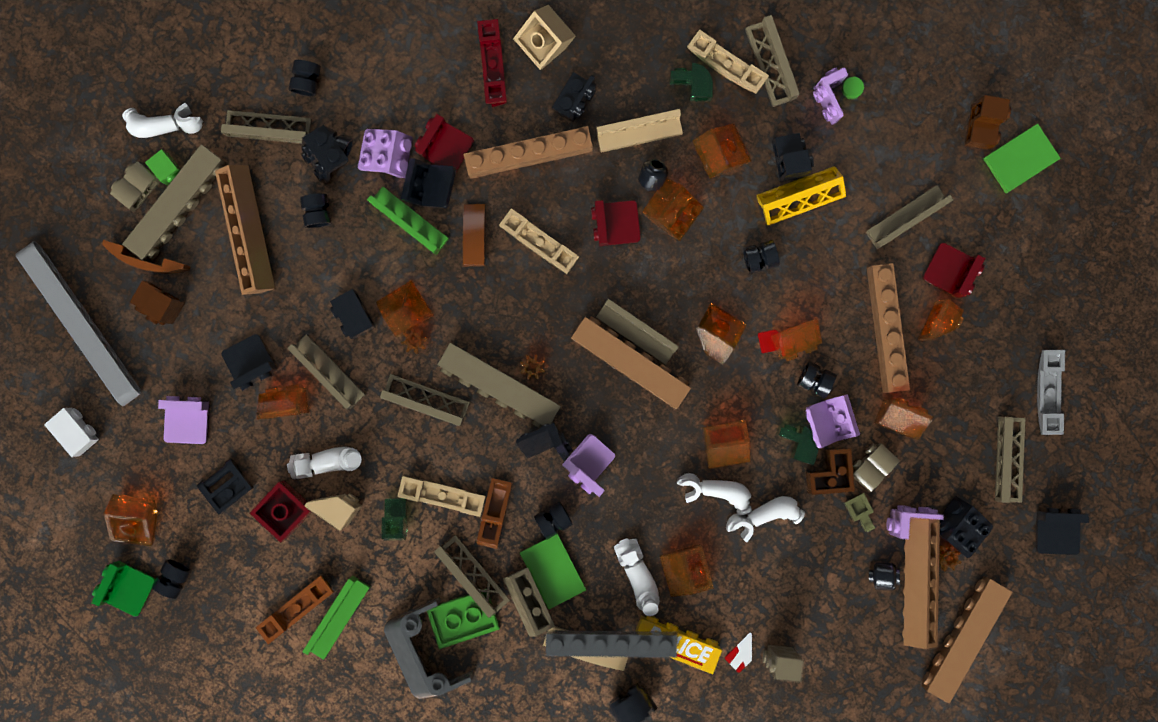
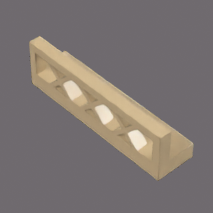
[596,109,683,153]

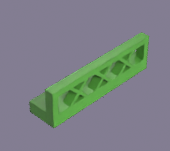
[367,186,449,255]
[302,576,371,660]

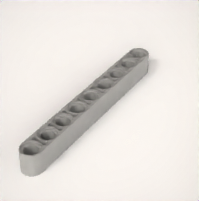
[16,241,142,406]

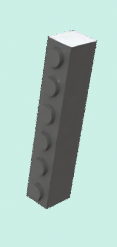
[546,630,677,658]

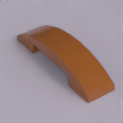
[102,240,191,274]
[255,575,334,644]

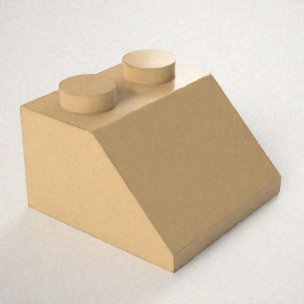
[513,5,576,70]
[305,493,362,531]

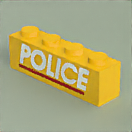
[635,615,722,674]

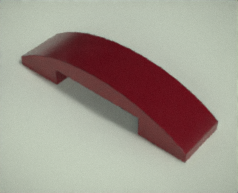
[477,19,507,104]

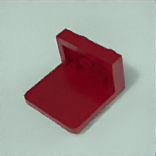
[415,114,474,172]
[591,200,640,246]
[923,243,986,298]

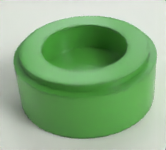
[842,77,864,99]

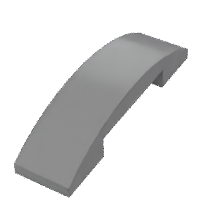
[1037,350,1065,435]

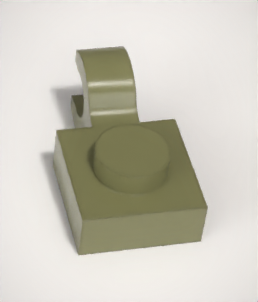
[844,493,875,532]

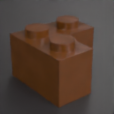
[965,95,1011,150]
[130,280,185,325]
[806,448,855,495]

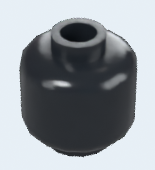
[638,159,669,191]
[869,562,900,591]

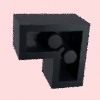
[772,133,814,183]

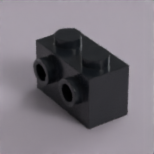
[330,289,376,339]

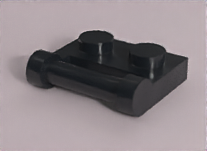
[197,458,254,515]

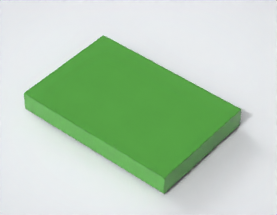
[983,123,1061,193]
[520,534,586,610]
[427,588,500,649]

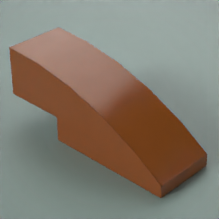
[463,204,486,267]
[477,478,512,549]

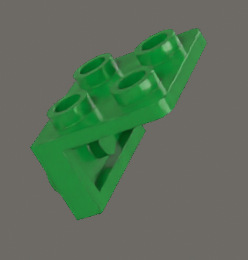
[91,561,155,617]

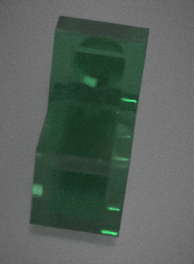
[669,63,713,102]
[776,425,819,465]
[381,498,408,541]

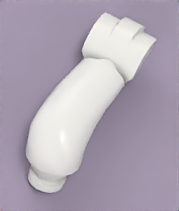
[122,103,203,138]
[287,447,362,479]
[677,473,752,515]
[726,496,805,542]
[614,538,660,616]

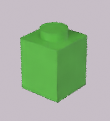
[145,149,181,186]

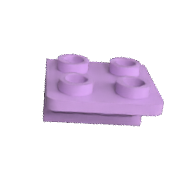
[813,67,848,125]
[358,129,413,178]
[806,394,860,448]
[158,396,209,444]
[562,434,615,497]
[886,505,944,539]

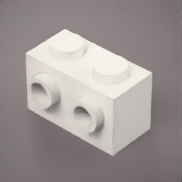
[44,408,99,457]

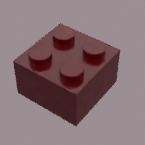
[249,480,312,543]

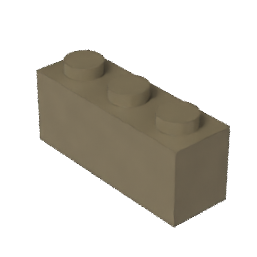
[503,568,555,637]
[762,644,803,682]

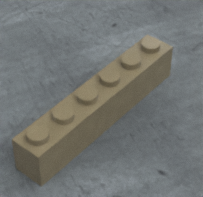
[122,144,227,262]
[437,343,561,428]

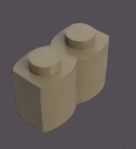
[110,161,160,212]
[853,443,900,492]

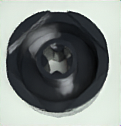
[608,683,658,722]

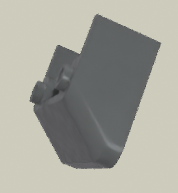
[384,597,474,699]

